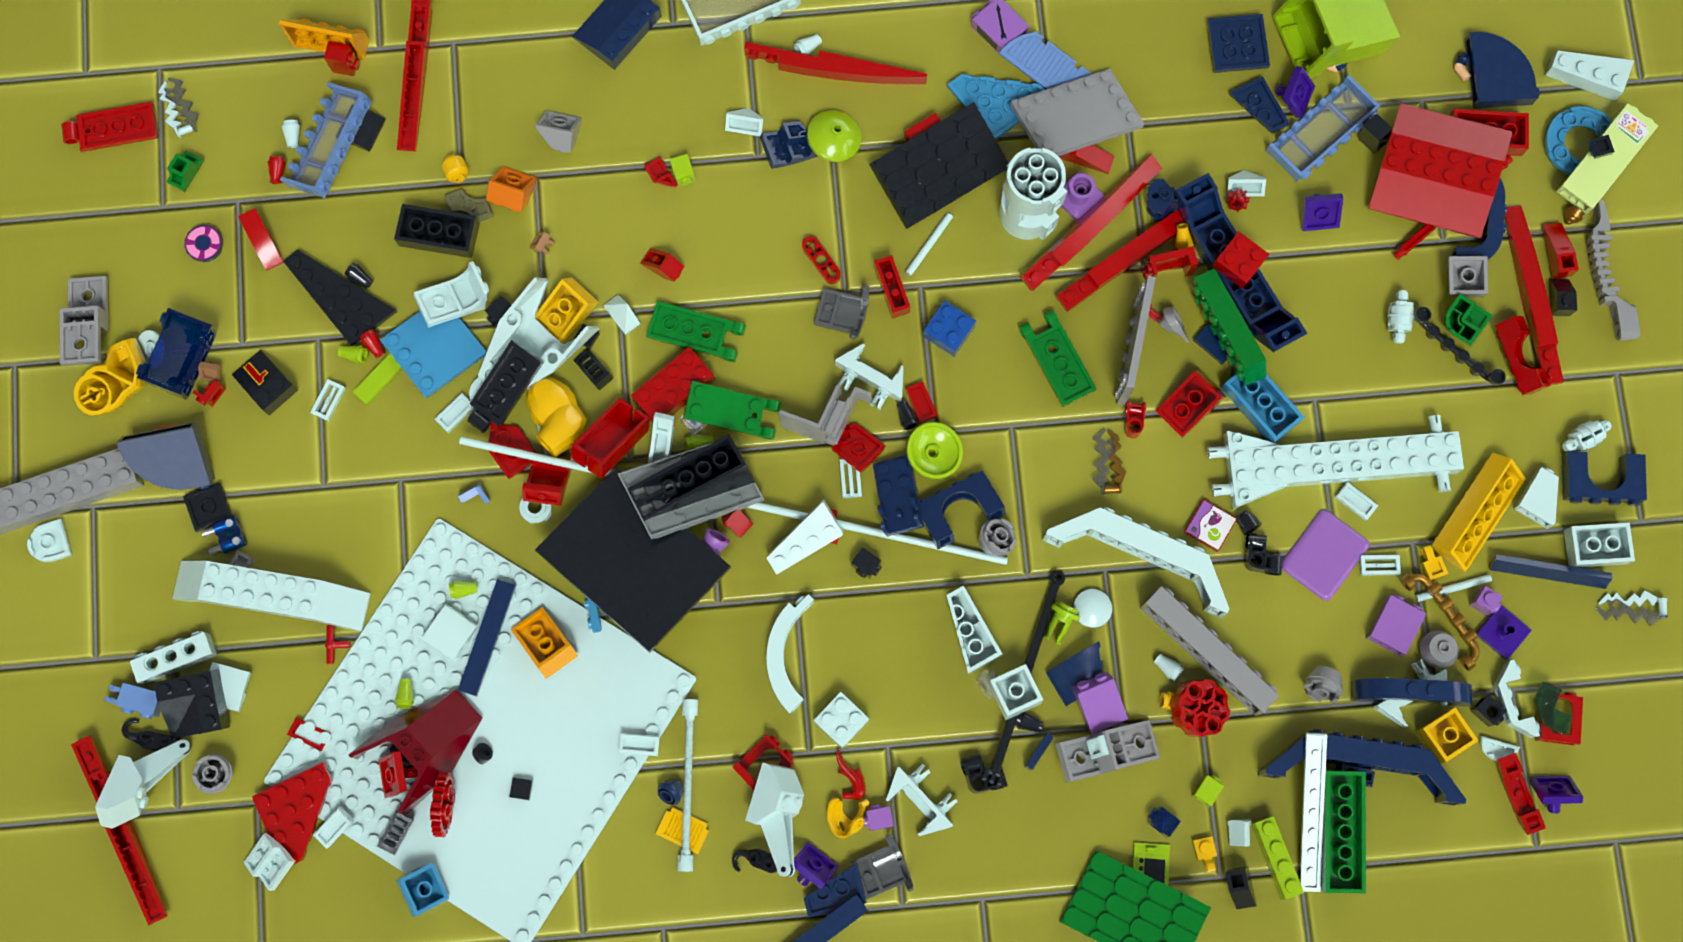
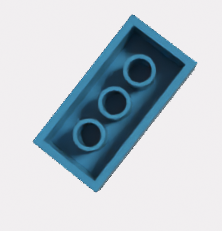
[1221,374,1305,443]

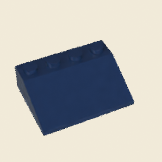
[572,0,662,70]

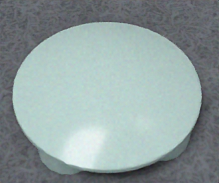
[1073,589,1112,628]

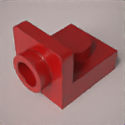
[192,380,226,407]

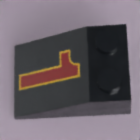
[232,350,298,416]

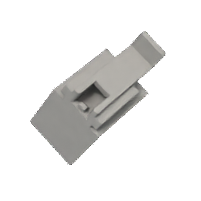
[778,384,872,446]

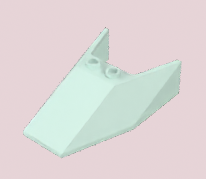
[478,277,600,388]

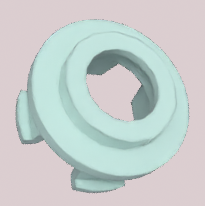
[519,498,552,524]

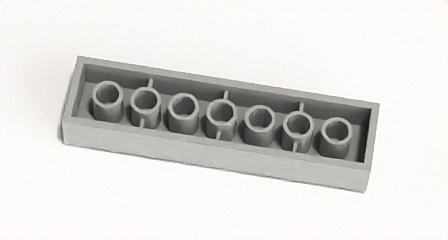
[0,448,144,535]
[1140,586,1279,716]

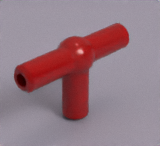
[325,625,350,664]

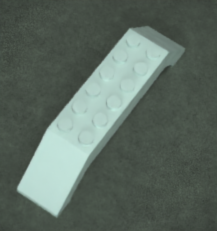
[1042,507,1229,618]
[172,561,371,632]

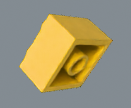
[1417,707,1479,764]

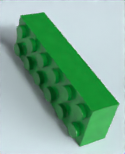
[1192,269,1266,386]
[1321,770,1366,894]

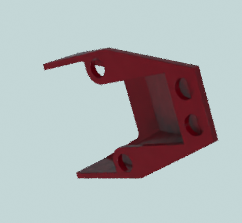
[348,689,483,814]

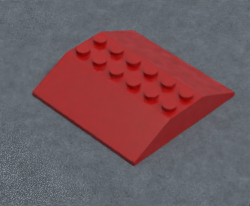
[1368,104,1512,238]

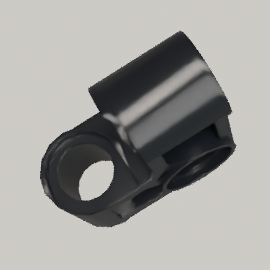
[1244,533,1283,576]
[960,754,1008,794]

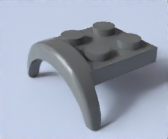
[814,285,869,339]
[851,834,913,899]

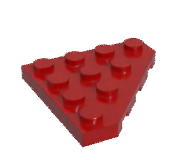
[252,762,333,865]

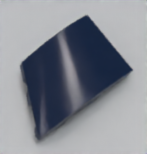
[760,121,818,169]
[1046,641,1103,706]

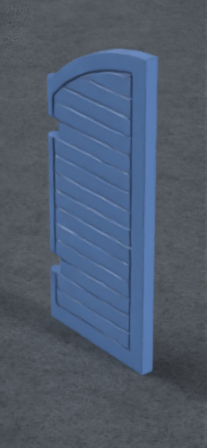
[999,31,1092,89]

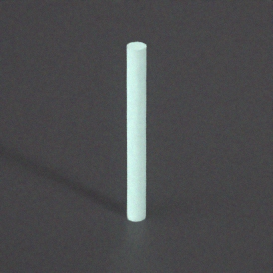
[905,213,953,276]
[1415,574,1492,602]

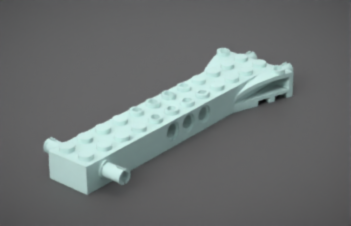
[1207,415,1464,510]

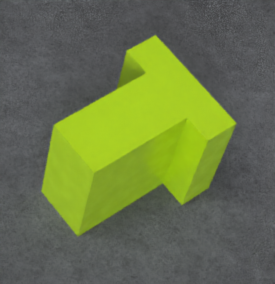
[1273,0,1400,78]

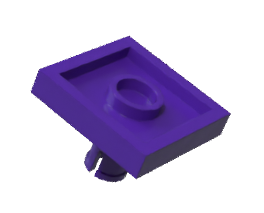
[1276,66,1315,118]
[1301,193,1344,231]
[1476,605,1532,660]
[1530,776,1583,814]
[794,842,839,889]

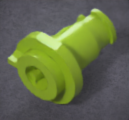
[1044,600,1081,645]

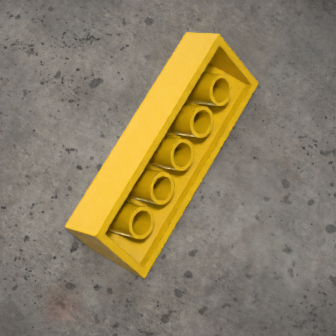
[1432,453,1526,572]

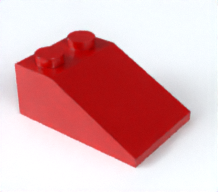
[1156,369,1226,438]

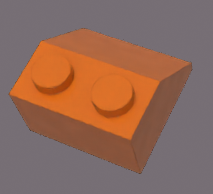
[486,166,537,212]

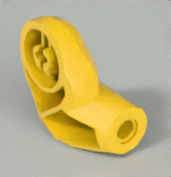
[74,338,148,415]
[526,377,587,457]

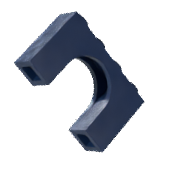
[1562,451,1647,506]
[919,470,1006,549]

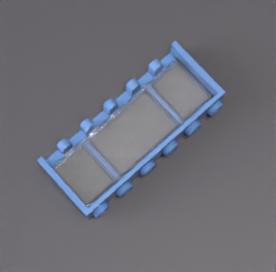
[1266,75,1380,183]
[280,82,372,199]

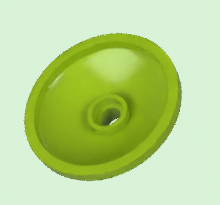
[807,110,862,162]
[906,422,963,479]

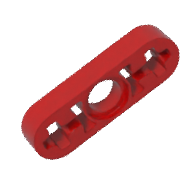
[802,236,841,284]

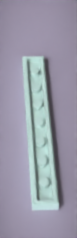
[1299,733,1327,892]

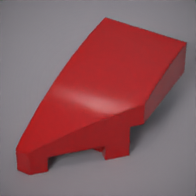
[644,157,678,188]

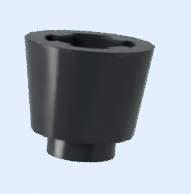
[1237,510,1262,536]

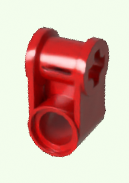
[1124,400,1146,439]

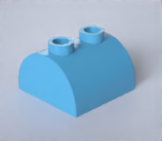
[396,862,449,917]

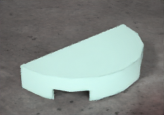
[1479,736,1520,761]

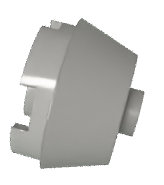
[978,519,1017,556]
[1420,630,1459,669]
[1304,666,1343,703]
[192,754,232,794]

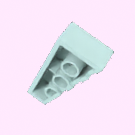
[1545,51,1634,101]
[767,499,844,575]
[947,586,1003,674]

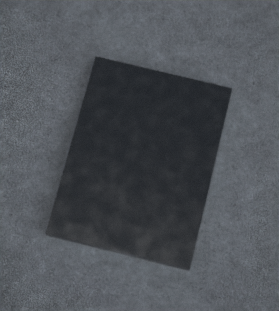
[535,467,731,653]

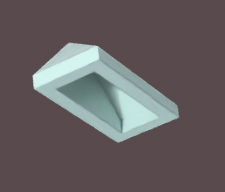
[725,108,764,136]
[1227,170,1266,196]
[603,295,640,335]

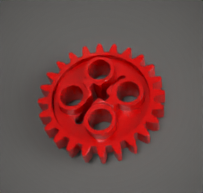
[430,771,455,838]

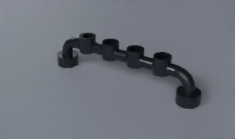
[1414,307,1506,386]

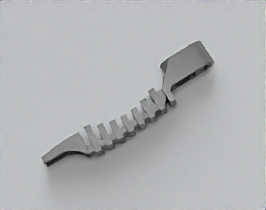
[1586,200,1640,341]

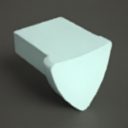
[1228,819,1252,847]

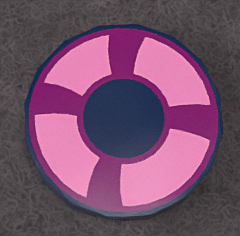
[184,225,223,262]

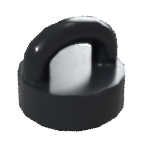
[472,743,493,765]

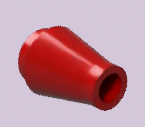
[267,156,286,184]
[360,329,385,359]

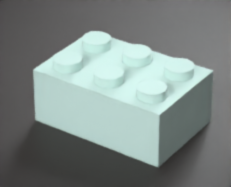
[1564,523,1635,568]

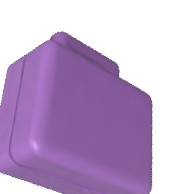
[1282,509,1369,601]

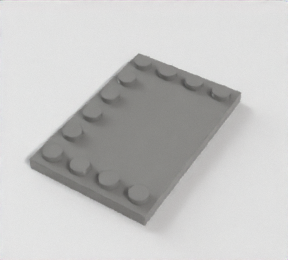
[1010,69,1144,156]
[1114,276,1156,406]

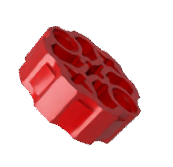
[1169,679,1230,737]

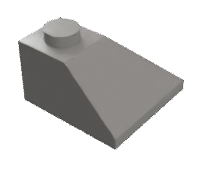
[536,110,582,153]
[1448,256,1488,298]

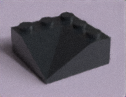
[154,670,230,739]

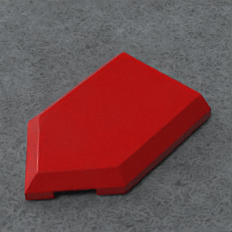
[488,423,537,479]
[831,423,886,473]

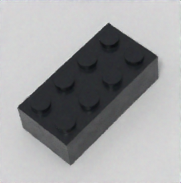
[394,204,480,258]

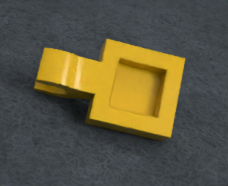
[1420,545,1448,580]
[1192,836,1217,873]

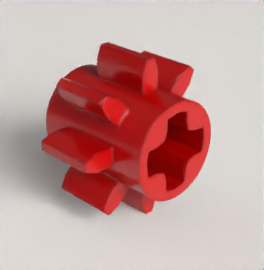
[1226,188,1250,213]

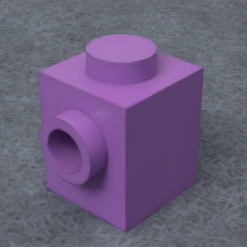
[1470,586,1503,616]
[863,804,894,831]

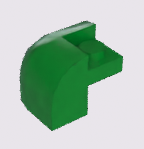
[1446,294,1493,347]

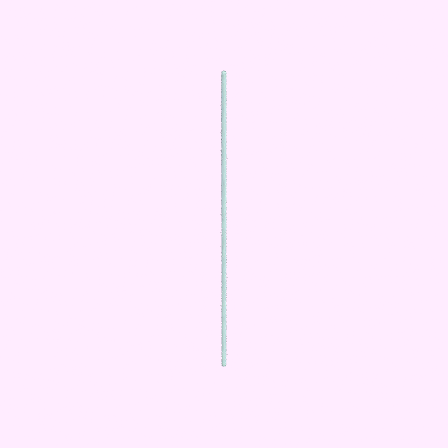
[459,437,1008,565]

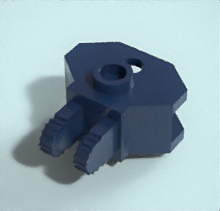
[1148,179,1180,221]

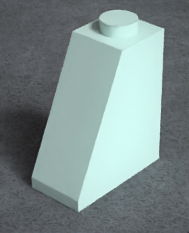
[1513,467,1559,529]

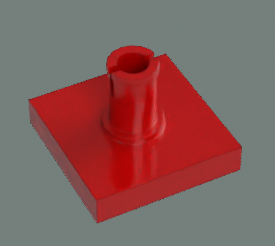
[378,751,417,798]

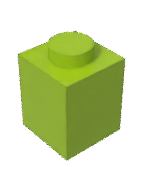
[670,154,695,186]
[1192,775,1224,807]

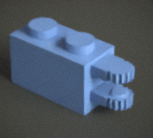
[104,683,161,719]

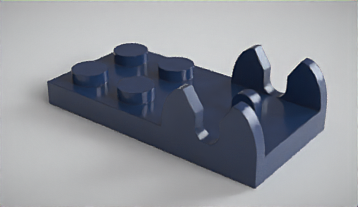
[873,455,924,537]

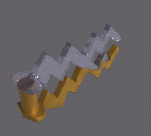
[1092,429,1127,495]

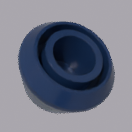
[657,779,683,805]

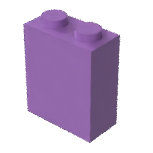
[1366,595,1426,657]
[1072,672,1128,735]

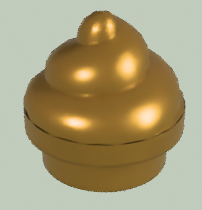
[1565,205,1585,225]

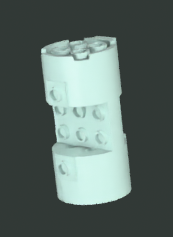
[999,148,1067,241]

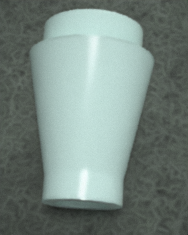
[794,34,822,55]
[281,120,300,148]
[1154,654,1184,681]

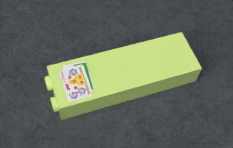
[1556,104,1658,214]

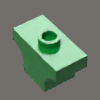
[167,151,204,192]

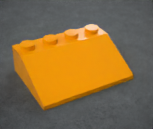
[279,18,369,60]

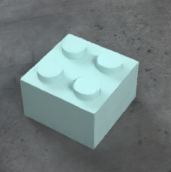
[988,664,1043,720]
[814,692,869,749]

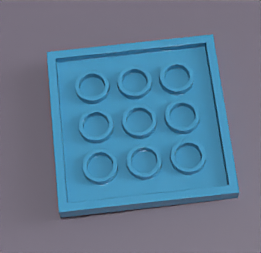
[380,311,487,399]

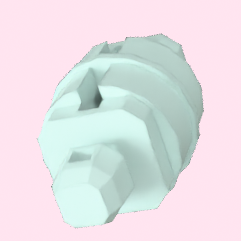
[1387,290,1414,344]
[1562,420,1612,452]

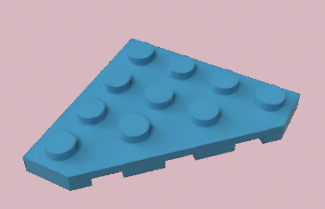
[947,74,1045,140]

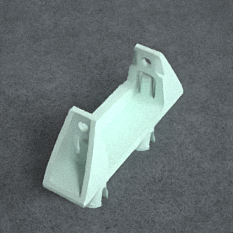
[835,344,904,410]
[1373,659,1448,727]
[886,764,958,836]

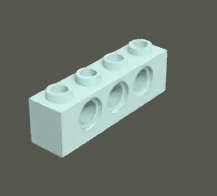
[130,631,217,685]

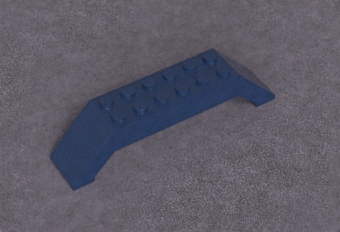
[1175,173,1307,353]
[1258,729,1466,806]

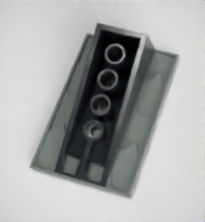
[618,434,764,539]

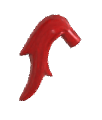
[836,749,866,800]

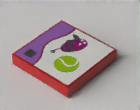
[1184,499,1237,552]

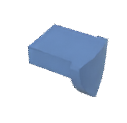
[458,483,491,504]

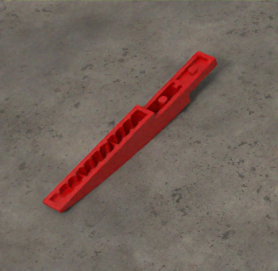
[397,0,432,152]
[744,42,927,84]
[1020,154,1162,291]
[1504,206,1564,385]
[1056,210,1184,312]
[71,736,168,926]

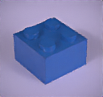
[923,300,976,357]

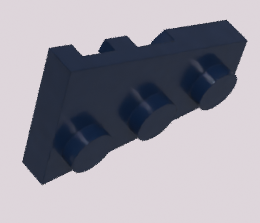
[1229,77,1290,134]
[804,863,867,918]

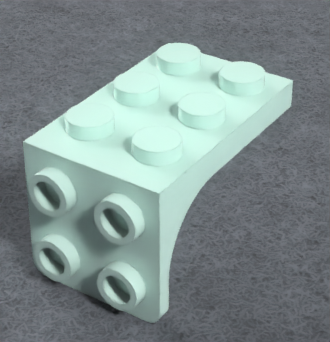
[413,261,489,328]

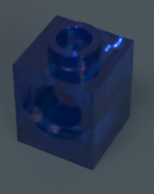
[1148,807,1181,838]

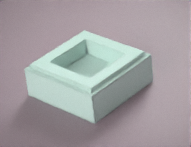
[1086,735,1109,759]

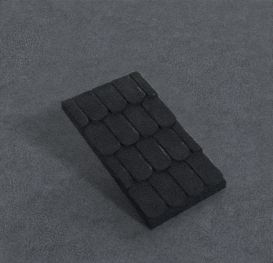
[869,102,1008,229]

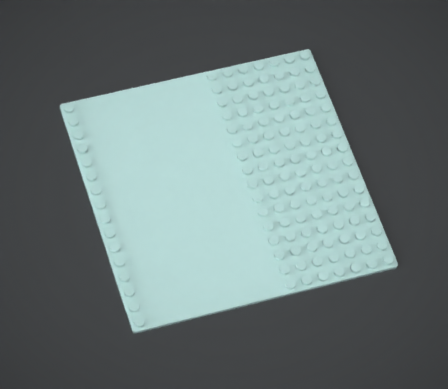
[264,519,696,942]

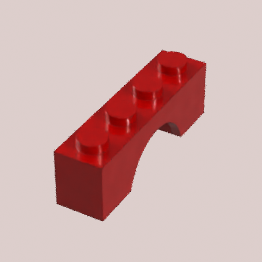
[1495,316,1551,395]

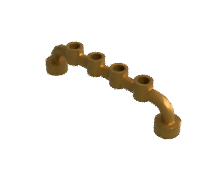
[1400,574,1480,671]

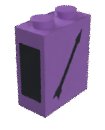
[971,0,1029,57]

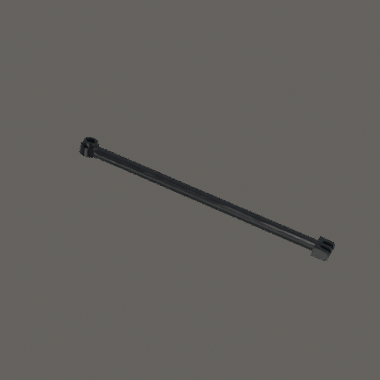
[981,571,1065,787]

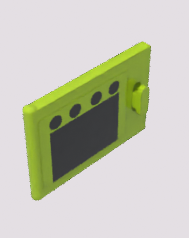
[1133,842,1170,885]

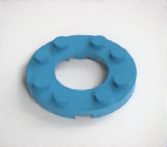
[1544,106,1612,176]

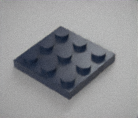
[1207,14,1270,73]

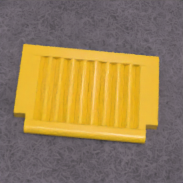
[655,807,709,854]

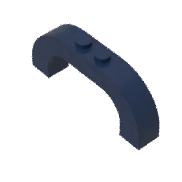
[1451,178,1507,260]
[1351,678,1472,707]

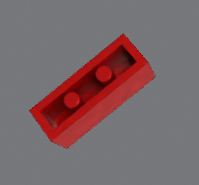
[874,255,910,319]

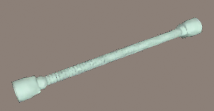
[677,699,698,872]

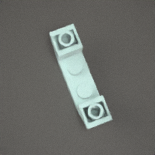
[1493,660,1540,738]

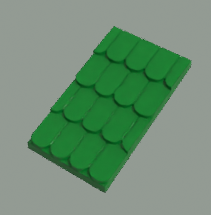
[1060,850,1212,942]

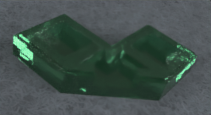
[1534,682,1572,735]

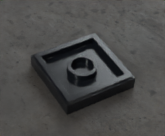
[183,482,233,532]

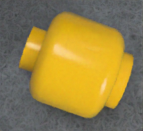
[441,155,469,183]

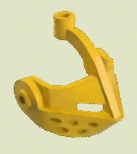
[827,797,870,839]

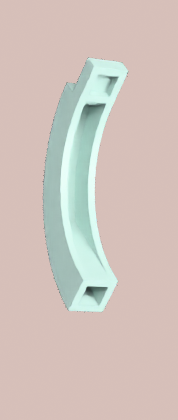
[647,412,675,464]
[766,594,814,715]

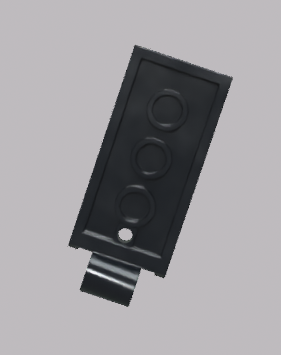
[467,340,544,433]

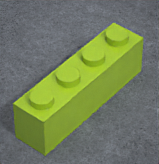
[1251,816,1304,900]

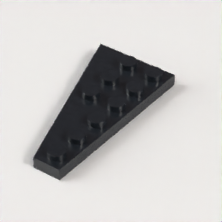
[283,250,397,346]

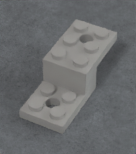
[60,276,109,366]
[1055,720,1161,783]

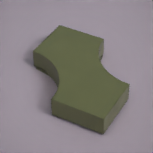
[445,189,493,222]

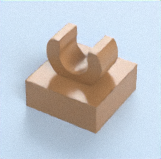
[529,232,555,254]
[198,360,221,383]

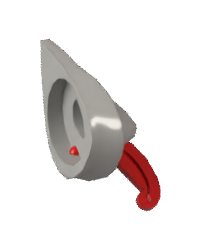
[1148,304,1190,343]

